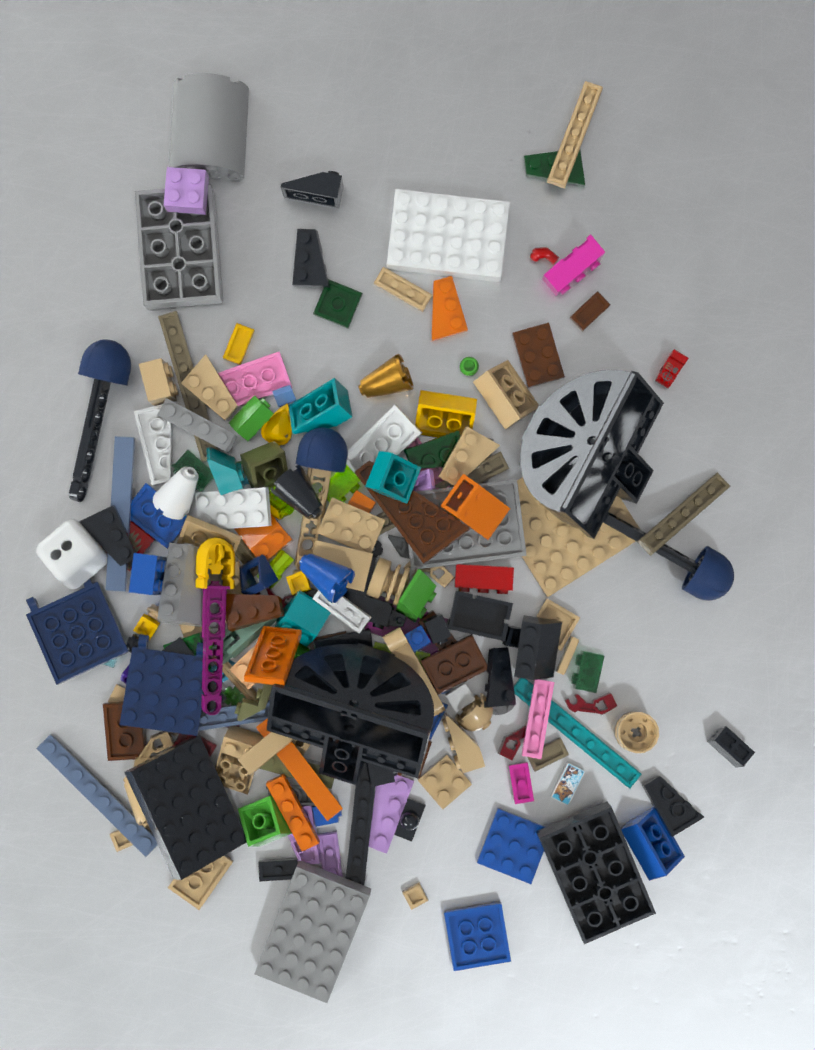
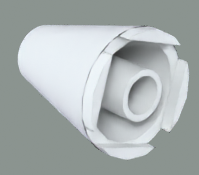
[153,467,199,520]

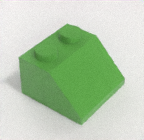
[396,569,437,622]
[238,796,292,847]

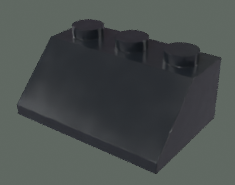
[514,615,562,680]

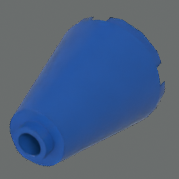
[299,553,355,603]

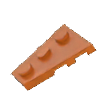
[431,276,468,342]

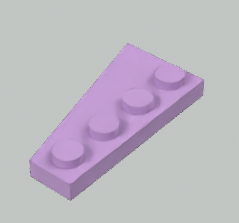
[369,775,414,854]

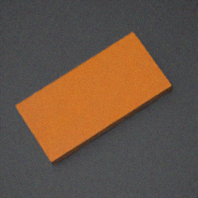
[244,626,302,685]

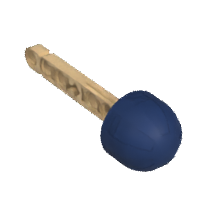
[293,427,348,583]

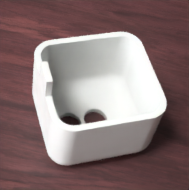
[36,519,108,589]

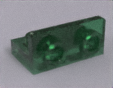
[171,450,214,492]
[571,650,605,693]

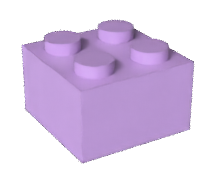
[164,167,209,215]

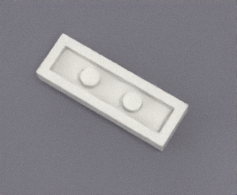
[313,590,372,633]

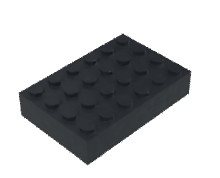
[124,735,247,880]
[536,801,656,944]

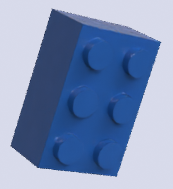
[129,553,167,595]

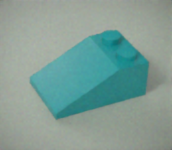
[288,378,352,434]

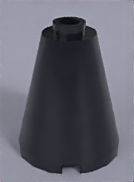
[270,465,323,519]

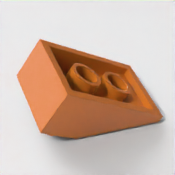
[234,514,294,561]

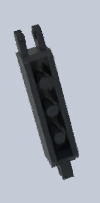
[304,588,406,629]

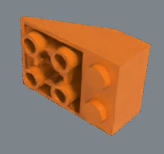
[440,474,511,540]

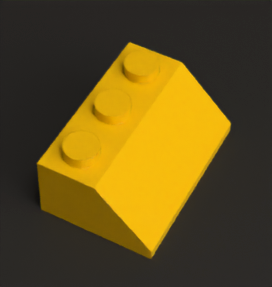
[415,390,477,437]

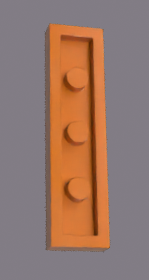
[266,774,320,851]

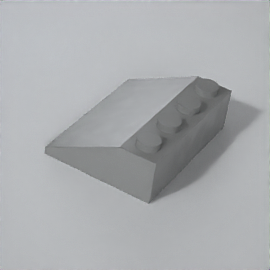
[157,543,223,629]

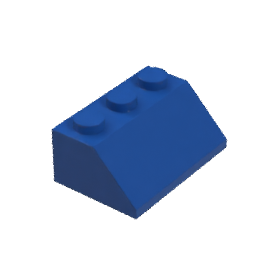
[621,807,685,881]

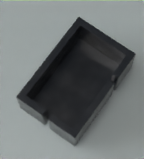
[448,591,513,641]

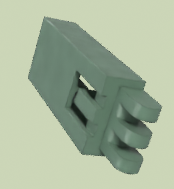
[211,618,277,664]

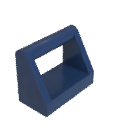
[239,555,279,595]

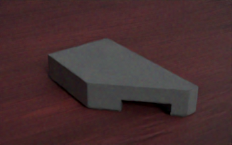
[388,535,410,559]

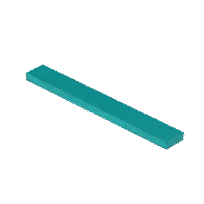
[514,678,642,789]

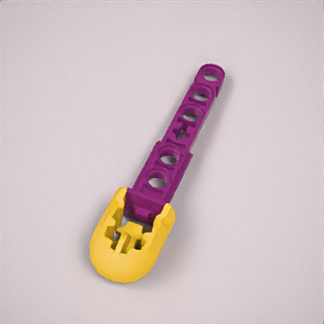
[195,538,235,715]

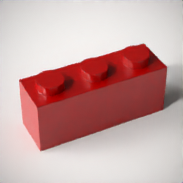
[454,564,514,594]

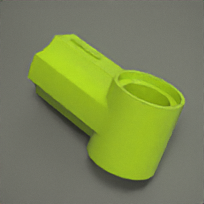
[256,550,294,589]

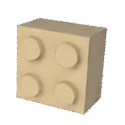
[139,358,179,406]

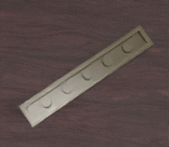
[638,472,730,556]

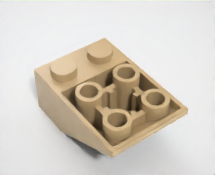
[442,713,485,773]
[215,726,263,795]

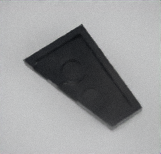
[484,647,516,708]
[642,776,704,837]

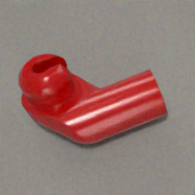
[530,247,559,265]

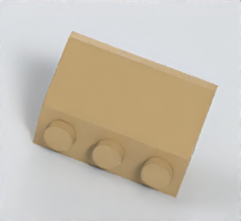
[473,360,539,429]

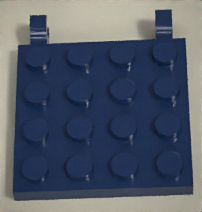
[26,578,130,685]
[120,634,210,736]

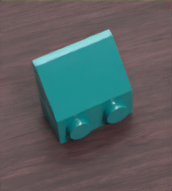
[206,447,245,495]
[365,451,421,504]
[275,590,331,647]

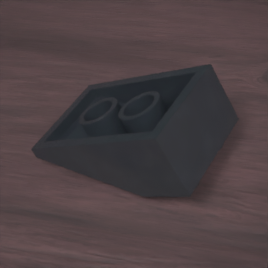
[281,171,344,208]

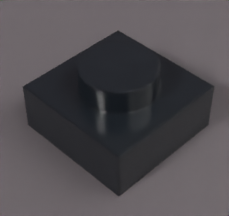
[502,626,521,648]

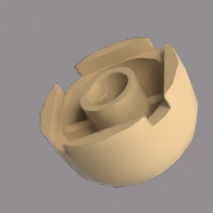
[455,693,493,731]

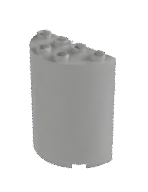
[169,73,249,180]

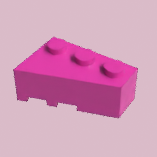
[542,234,605,296]

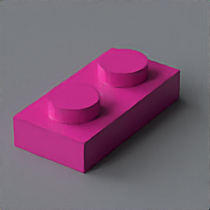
[508,762,534,804]

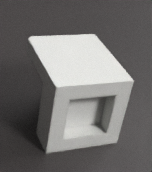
[445,682,475,712]

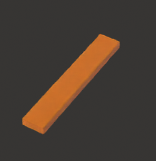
[256,718,343,821]

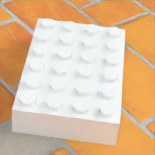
[387,189,510,282]

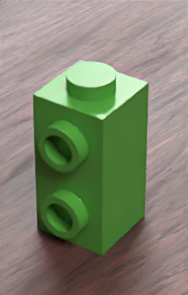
[229,395,274,441]

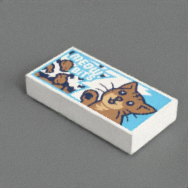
[550,762,585,806]

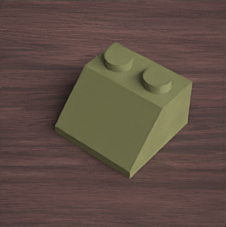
[240,441,288,491]

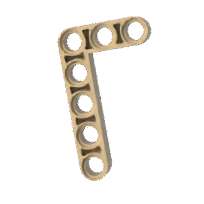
[383,627,446,717]

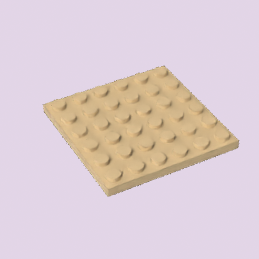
[517,477,640,597]

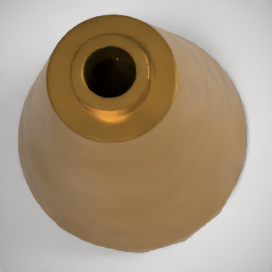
[358,354,414,398]

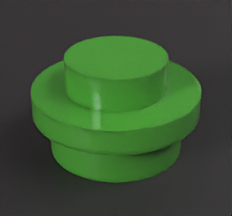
[460,357,479,376]

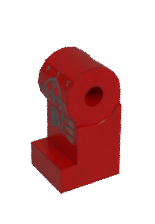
[655,349,689,389]

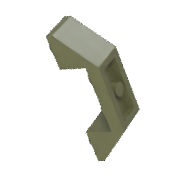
[234,684,273,722]

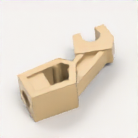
[403,561,455,588]
[134,731,174,766]

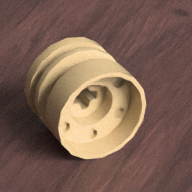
[366,557,411,606]
[614,712,659,753]

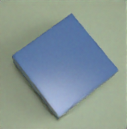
[272,385,296,407]

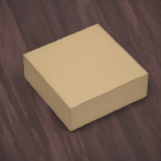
[402,882,429,910]

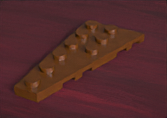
[354,460,470,564]

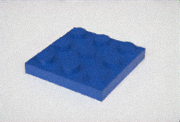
[477,807,546,884]
[444,902,511,971]

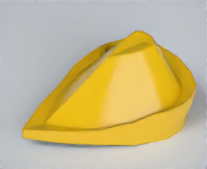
[261,404,292,446]

